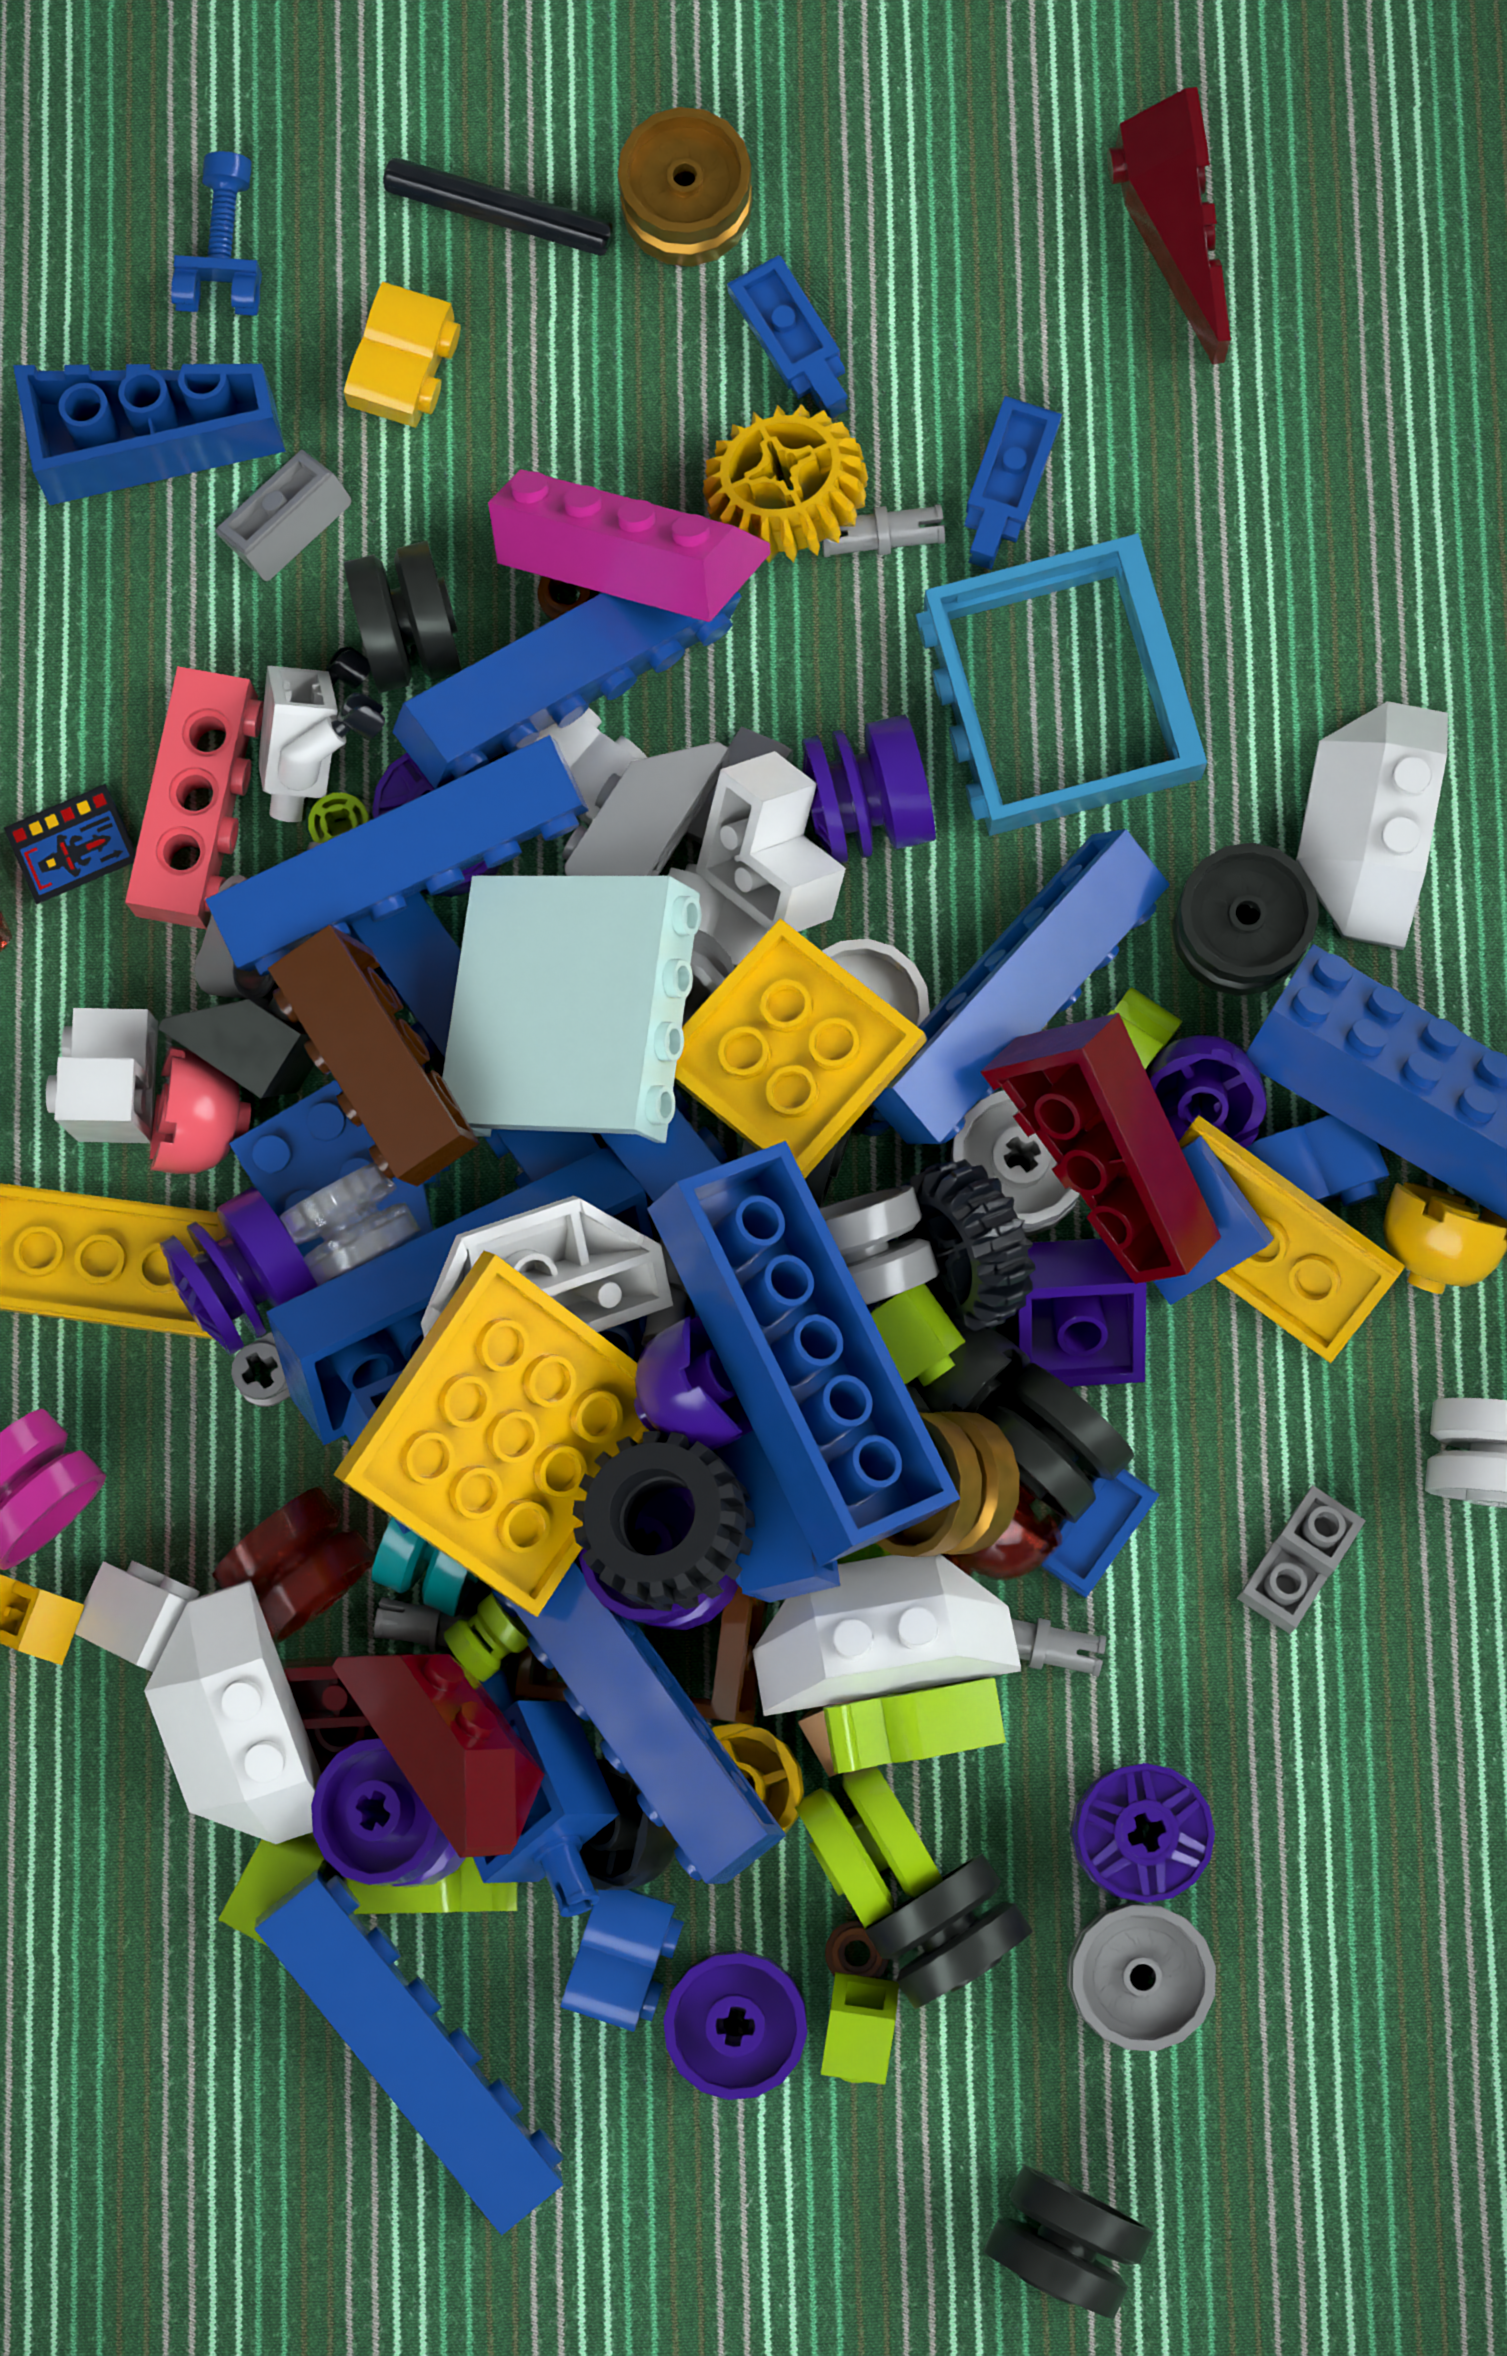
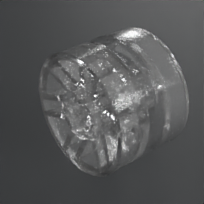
[279,1162,421,1286]

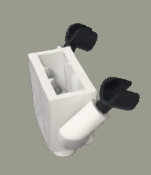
[259,647,385,822]

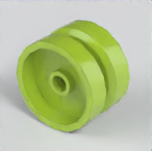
[794,1766,943,1929]

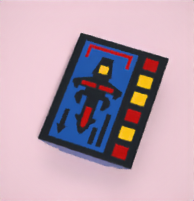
[4,784,136,905]

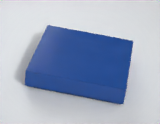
[1153,1135,1274,1305]

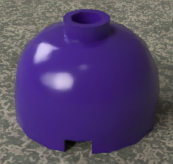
[1146,1035,1267,1148]
[634,1316,753,1450]

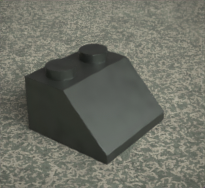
[158,996,315,1098]

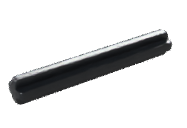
[383,157,613,256]

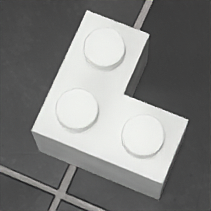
[695,751,846,932]
[46,1008,158,1143]
[74,1560,200,1672]

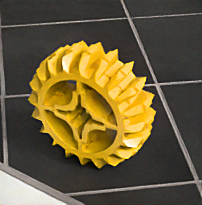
[703,404,868,563]

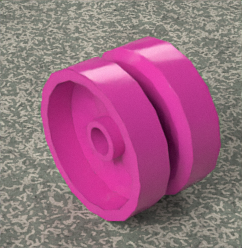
[0,1409,107,1570]

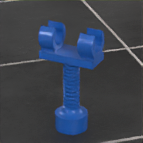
[171,151,262,316]

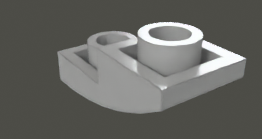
[1237,1485,1366,1634]

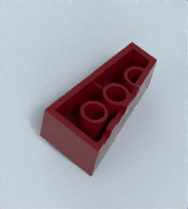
[980,1013,1221,1284]

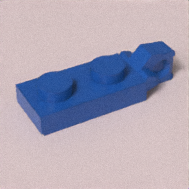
[727,255,848,419]
[964,396,1062,570]

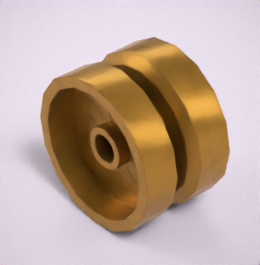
[618,107,752,267]
[875,1411,1020,1557]

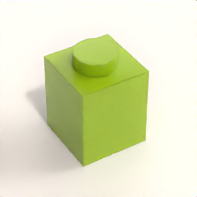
[870,1283,965,1387]
[821,1972,899,2085]

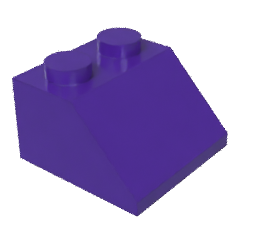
[1014,1239,1147,1387]

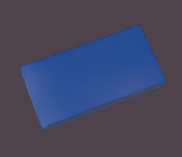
[1033,1469,1160,1599]

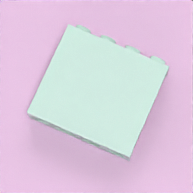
[442,876,701,1143]

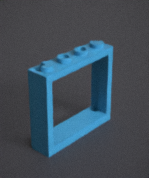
[916,533,1207,836]

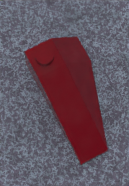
[1107,87,1231,364]

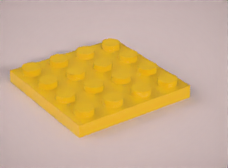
[333,1250,649,1617]

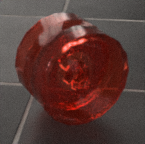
[212,1486,377,1645]

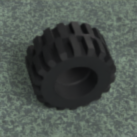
[572,1430,755,1611]

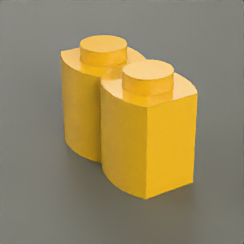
[343,281,461,428]

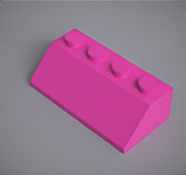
[488,469,771,622]

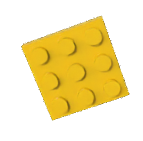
[674,918,927,1179]

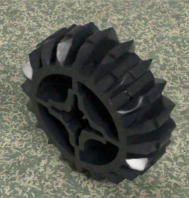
[898,1159,1036,1332]

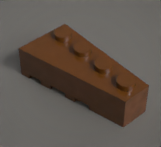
[268,924,480,1187]

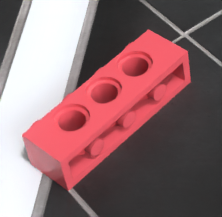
[125,666,264,930]

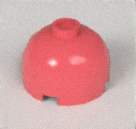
[150,1046,251,1174]

